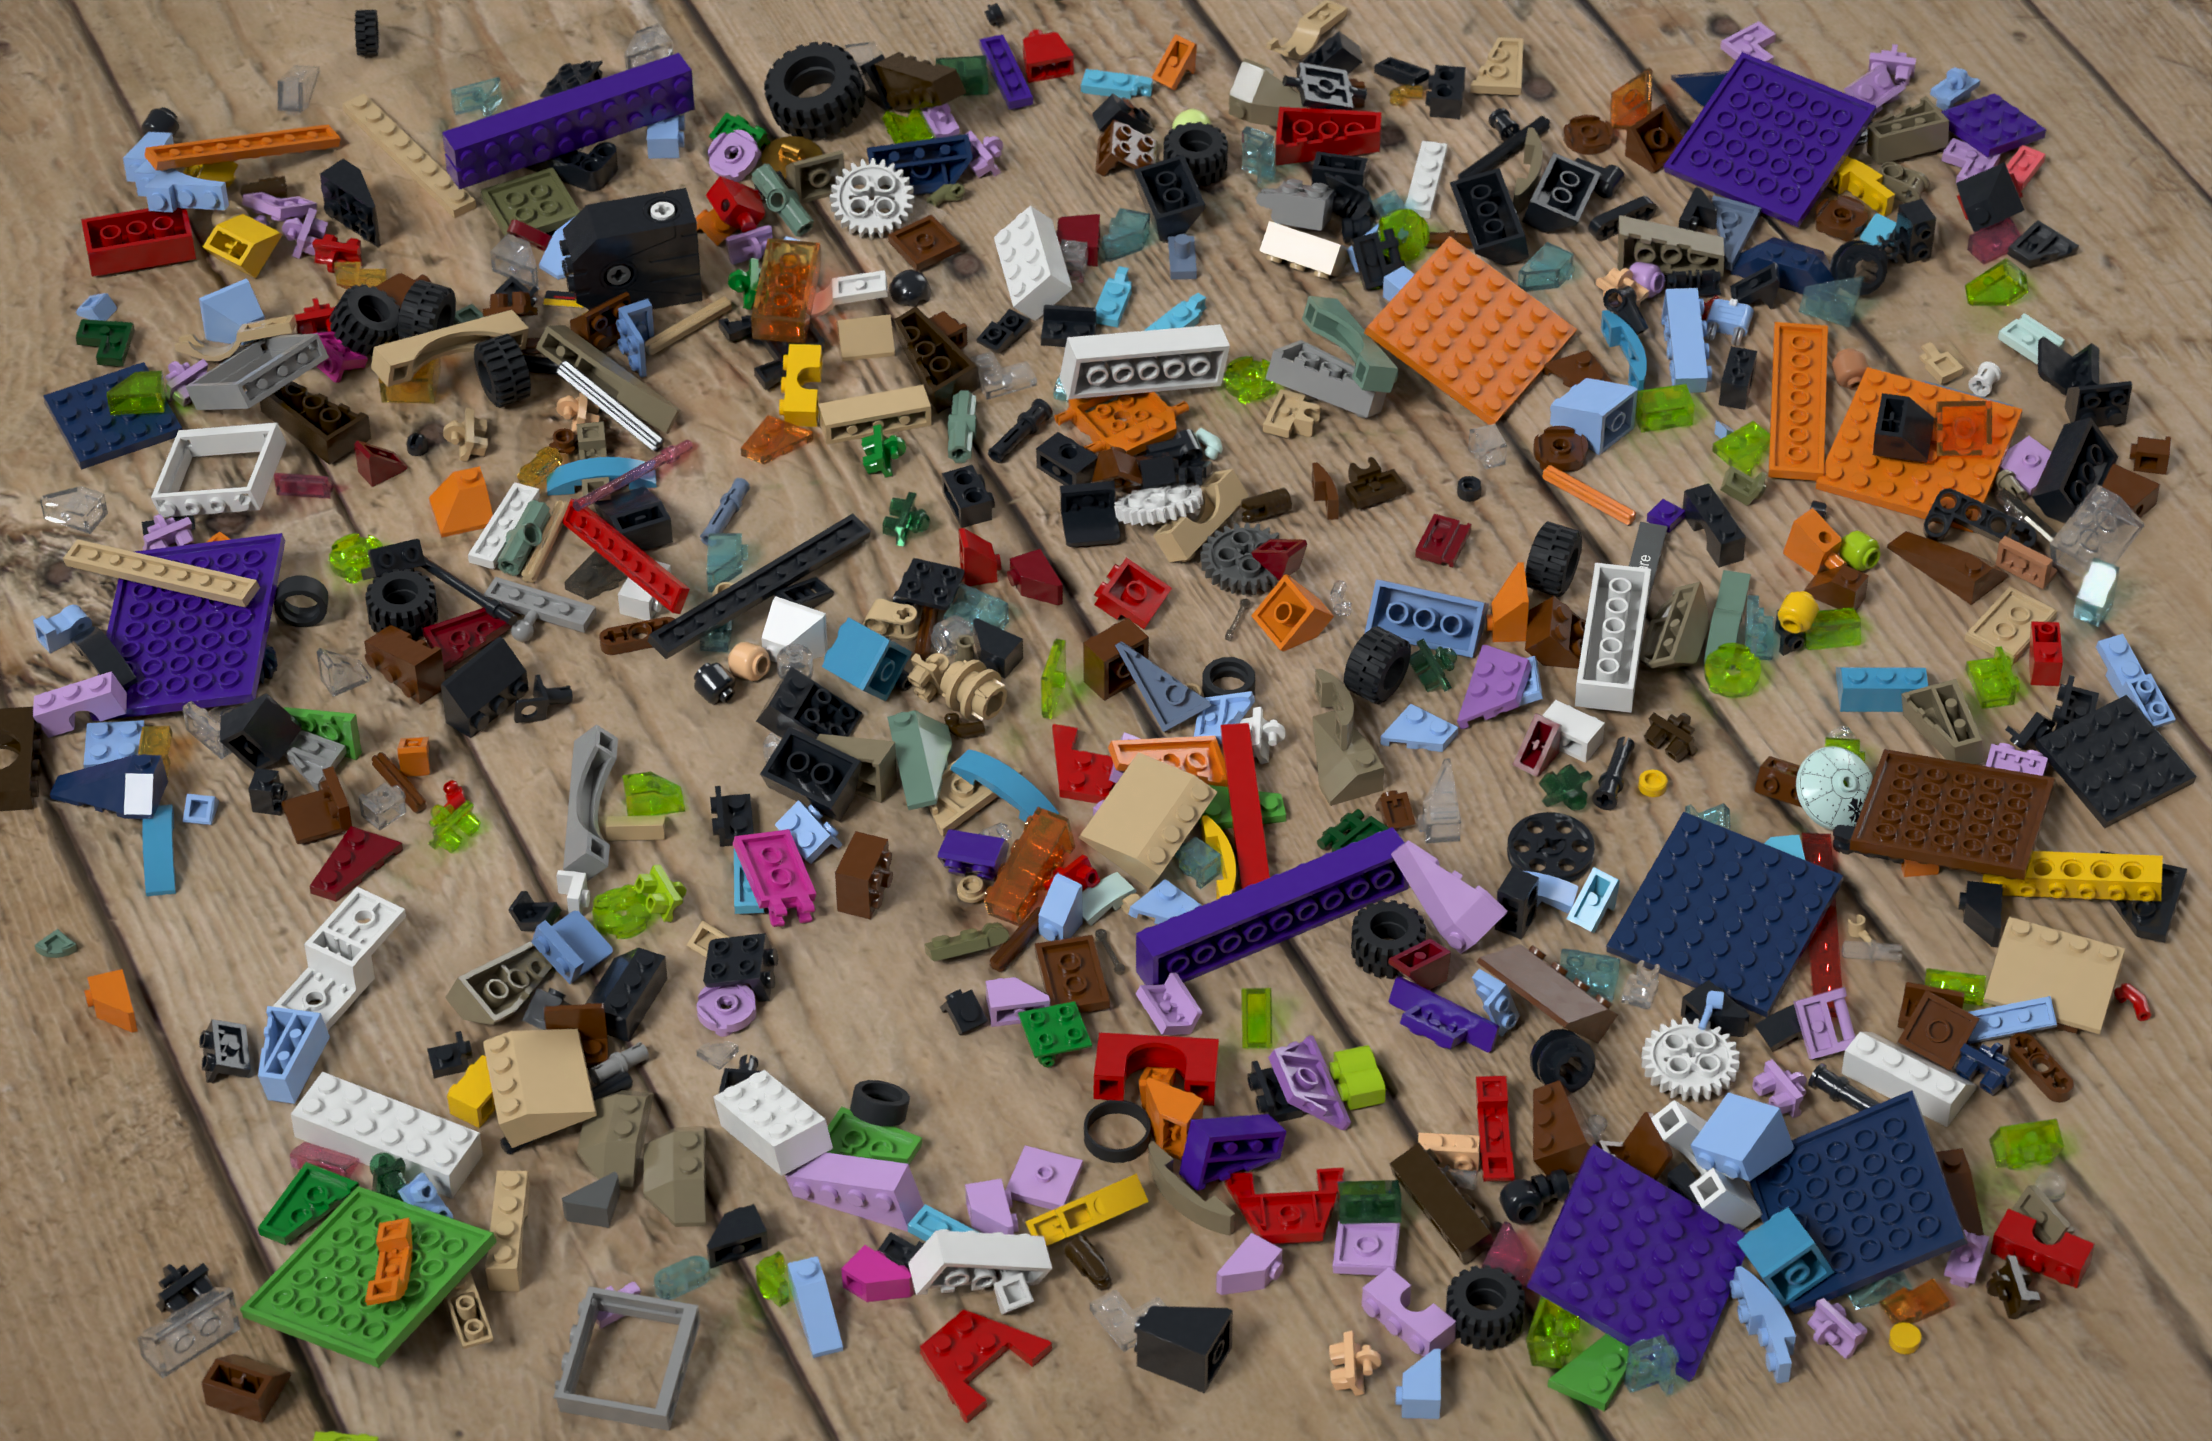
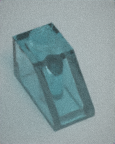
[1518,242,1575,292]
[707,533,748,592]
[2073,557,2120,627]

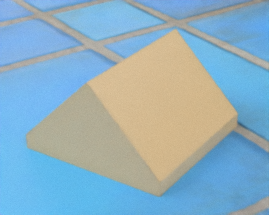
[835,314,895,362]

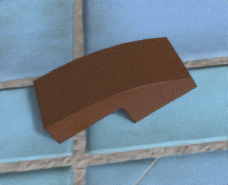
[1311,462,1339,520]

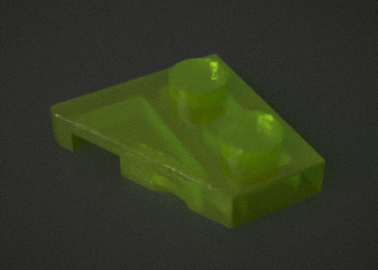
[1712,421,1770,477]

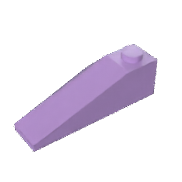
[1391,840,1507,954]

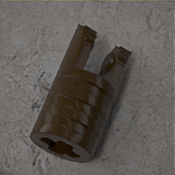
[239,176,288,199]
[1241,487,1292,523]
[1064,1236,1112,1291]

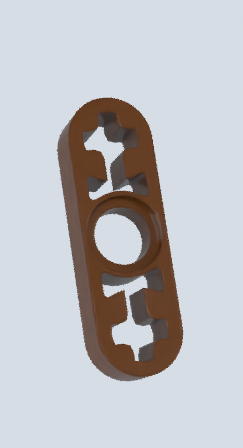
[599,617,675,655]
[2008,1033,2074,1103]

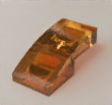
[1878,1278,1951,1325]

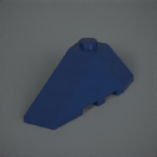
[50,754,168,819]

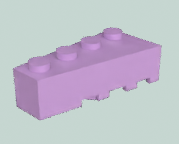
[785,1153,924,1232]

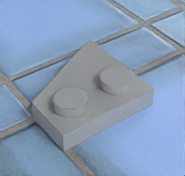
[283,730,347,791]

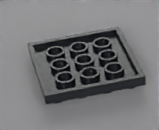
[2035,695,2197,828]

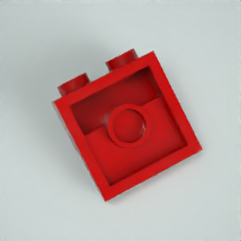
[1094,557,1172,629]

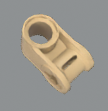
[863,599,919,642]

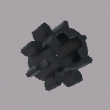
[1874,233,1905,264]

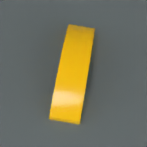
[1201,815,1236,900]

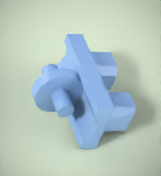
[1930,68,1980,111]
[398,1173,453,1219]

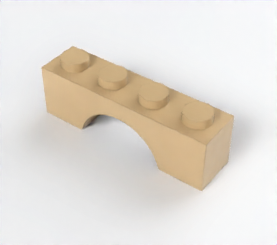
[1153,469,1249,562]
[486,1171,531,1292]

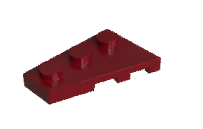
[423,602,512,672]
[309,826,403,902]

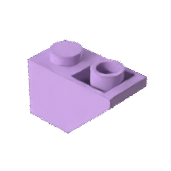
[965,1179,1019,1235]

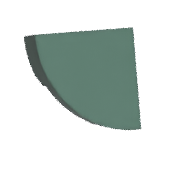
[35,929,77,958]

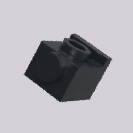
[248,768,288,816]

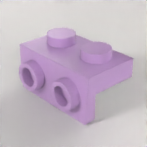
[1136,973,1202,1035]

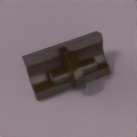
[1644,712,1698,763]
[1986,1255,2041,1320]

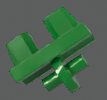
[728,258,771,310]
[862,424,906,478]

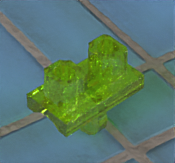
[428,800,481,853]

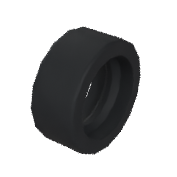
[274,575,329,627]
[1202,657,1255,698]
[850,1080,910,1127]

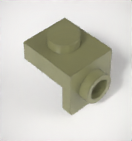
[1720,466,1767,506]

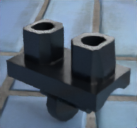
[156,1263,214,1319]

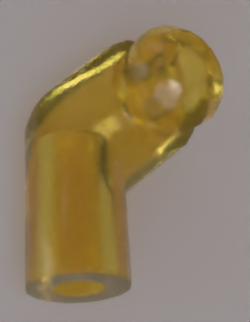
[1388,85,1423,106]

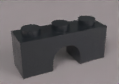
[1682,483,1746,568]

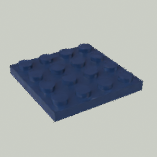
[43,362,182,470]

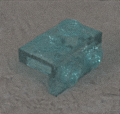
[1625,1335,1679,1397]

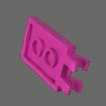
[733,829,817,927]

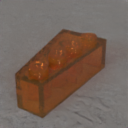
[984,807,1076,927]

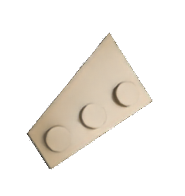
[1470,37,1523,95]

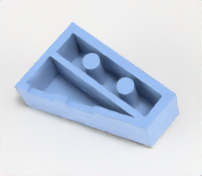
[258,1006,330,1104]

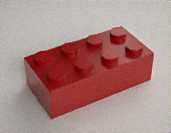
[81,208,196,277]

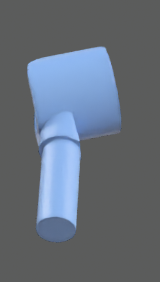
[1698,991,1724,1030]

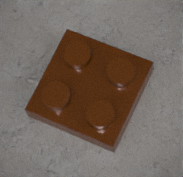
[888,214,960,271]
[1897,990,1980,1071]

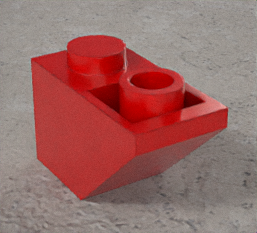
[2029,621,2063,686]

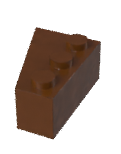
[364,625,445,705]
[1533,1080,1596,1176]

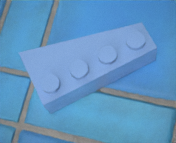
[1661,288,1712,393]

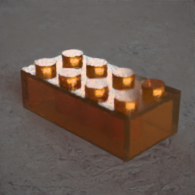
[751,238,821,343]

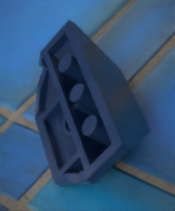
[1671,71,1729,106]
[866,134,973,196]
[1730,237,1839,302]

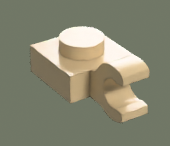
[1919,342,1964,385]

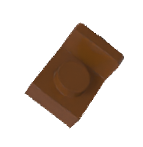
[1375,790,1416,831]

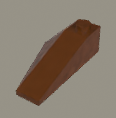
[1887,531,2008,605]

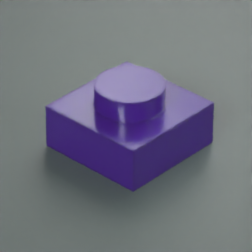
[1647,499,1686,533]

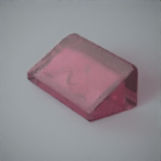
[1967,217,2021,264]
[274,473,334,499]
[290,1142,359,1179]

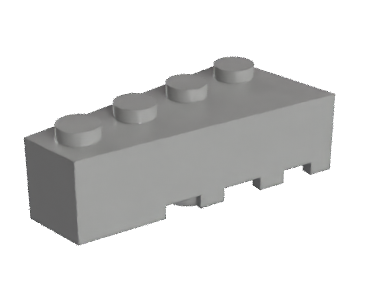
[1265,340,1387,418]

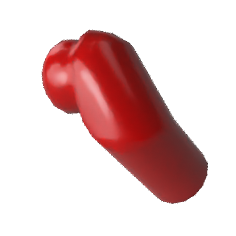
[439,780,466,821]

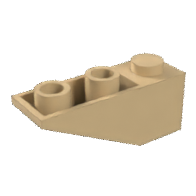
[443,1271,494,1349]

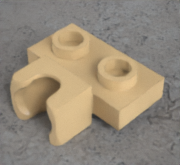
[1263,389,1321,438]

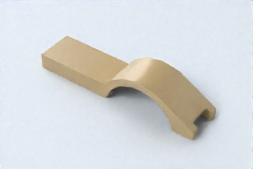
[1266,0,1347,60]
[174,314,297,361]

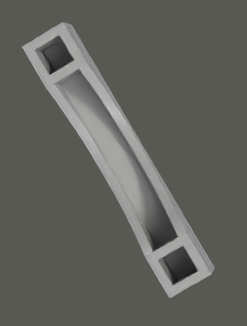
[563,724,618,881]

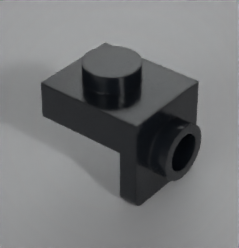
[494,276,540,307]
[1775,610,1806,656]
[2005,712,2056,751]
[508,891,562,931]
[522,988,571,1030]
[940,989,988,1036]

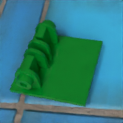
[1018,1001,1092,1067]

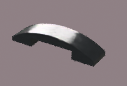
[70,626,138,690]

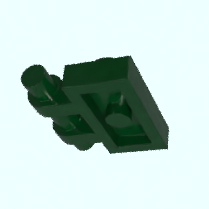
[1317,809,1389,852]

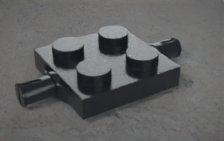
[1282,62,1367,110]

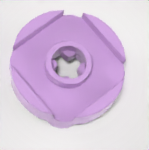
[708,130,761,182]
[697,984,756,1037]

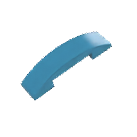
[1601,310,1647,400]
[546,457,657,496]
[950,749,1059,834]
[142,804,176,897]

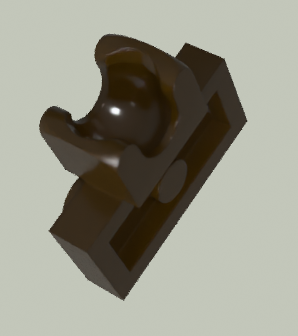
[1345,457,1406,509]

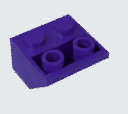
[938,829,1009,881]

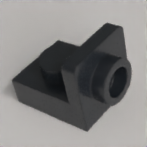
[427,1031,473,1078]

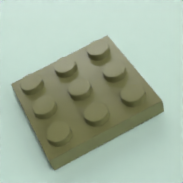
[481,167,580,244]

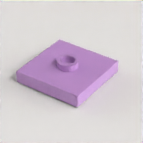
[1998,436,2051,496]
[1006,1146,1083,1210]
[1333,1221,1400,1275]

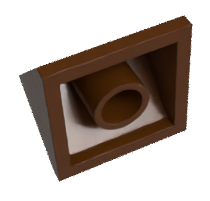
[1625,104,1683,173]

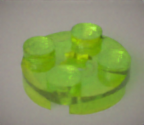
[1377,208,1430,261]
[1223,356,1276,404]
[329,534,383,584]
[1704,643,1761,698]
[592,884,651,939]

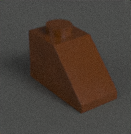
[1092,447,1142,491]
[1804,565,1869,615]

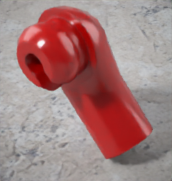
[2114,983,2151,1021]

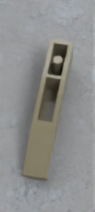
[535,325,680,433]

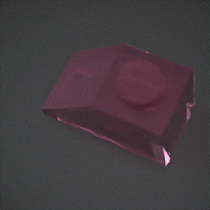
[1482,1221,1531,1287]

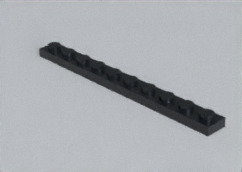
[648,513,871,659]

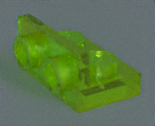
[1805,608,1861,650]
[1965,646,2020,709]

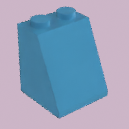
[822,617,912,701]
[1737,1207,1834,1307]

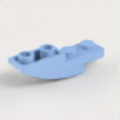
[2096,634,2176,728]
[1730,1266,1796,1383]

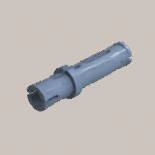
[700,478,750,546]

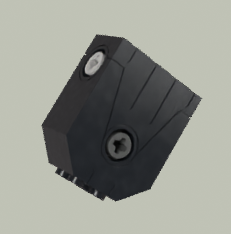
[559,188,703,310]

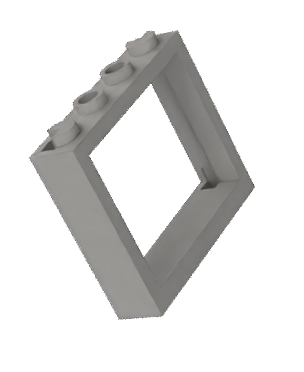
[185,334,329,410]
[553,1286,701,1431]

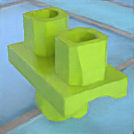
[634,865,687,922]

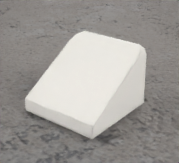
[993,1272,1034,1315]

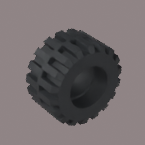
[1163,122,1228,187]
[398,280,456,339]
[329,284,401,356]
[474,334,531,407]
[1525,521,1582,597]
[365,569,438,640]
[1344,626,1411,705]
[1351,900,1426,979]
[1446,1265,1525,1350]

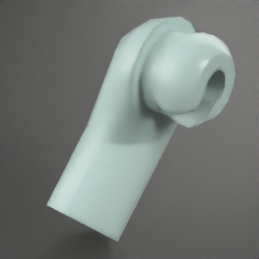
[1196,428,1223,460]

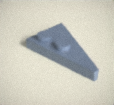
[1712,195,1761,271]
[1115,641,1211,732]

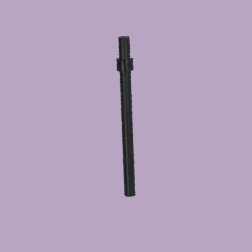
[420,556,517,626]

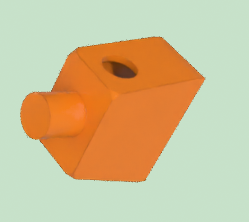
[1783,508,1847,575]

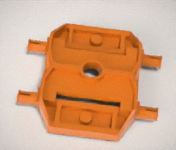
[1054,392,1189,456]

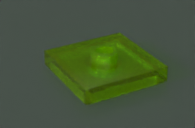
[1041,639,1067,719]

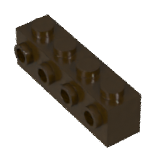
[1389,1143,1494,1265]

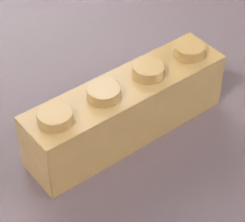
[818,385,932,445]

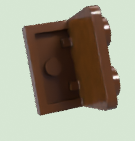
[1596,1112,1673,1181]

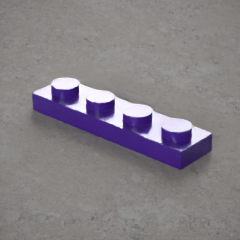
[979,34,1033,110]

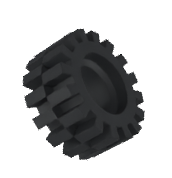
[355,10,379,55]

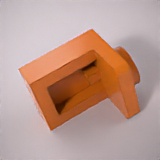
[696,208,738,247]

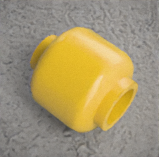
[1777,591,1819,633]

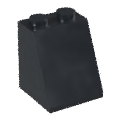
[1134,1306,1233,1394]

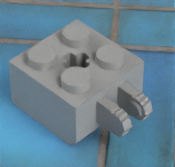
[1255,179,1335,231]

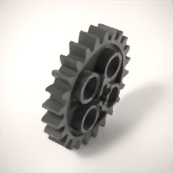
[1201,522,1279,595]

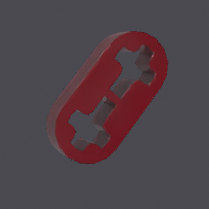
[507,219,552,252]

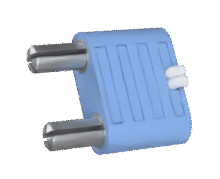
[1705,299,1754,346]

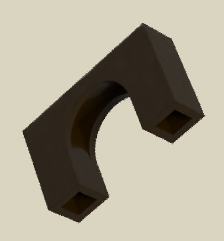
[0,706,43,811]

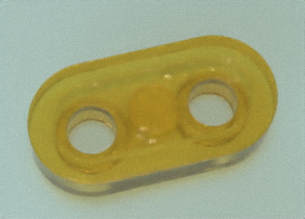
[517,447,563,487]

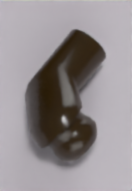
[944,713,985,738]

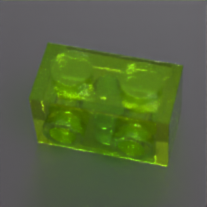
[1989,1118,2065,1170]
[1526,1296,1580,1369]

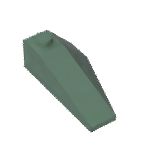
[887,710,953,810]

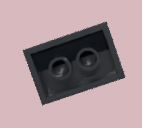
[1522,153,1601,233]
[1134,155,1206,242]
[441,636,529,738]
[760,727,862,822]
[585,947,668,1042]

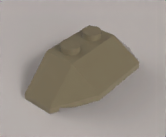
[1639,582,1710,669]
[577,1090,654,1191]
[644,1126,706,1227]

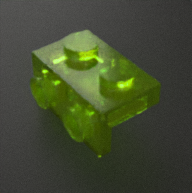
[882,108,935,144]

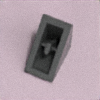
[562,1172,620,1228]

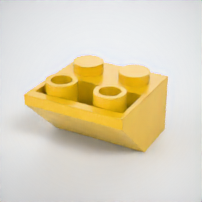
[203,214,283,279]

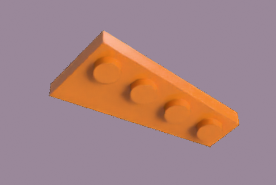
[1108,735,1228,787]

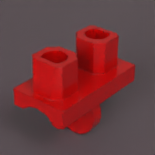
[312,234,362,274]
[295,298,335,334]
[1043,854,1100,891]

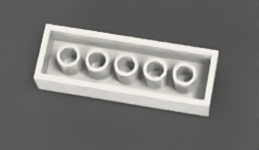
[1059,324,1230,399]
[1575,563,1651,713]
[291,1072,483,1198]

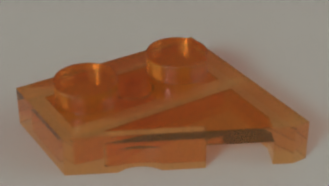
[740,415,813,465]

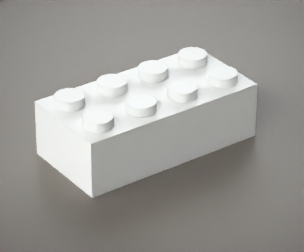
[994,205,1072,321]
[713,1070,833,1176]

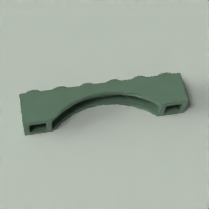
[1302,296,1398,393]

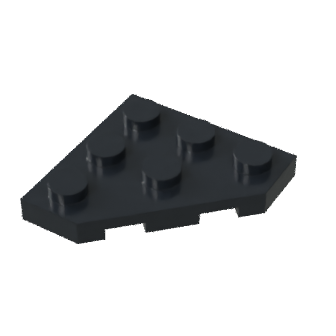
[2100,851,2187,943]

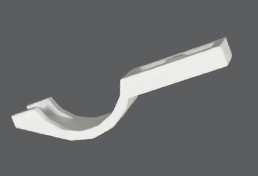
[768,270,888,318]

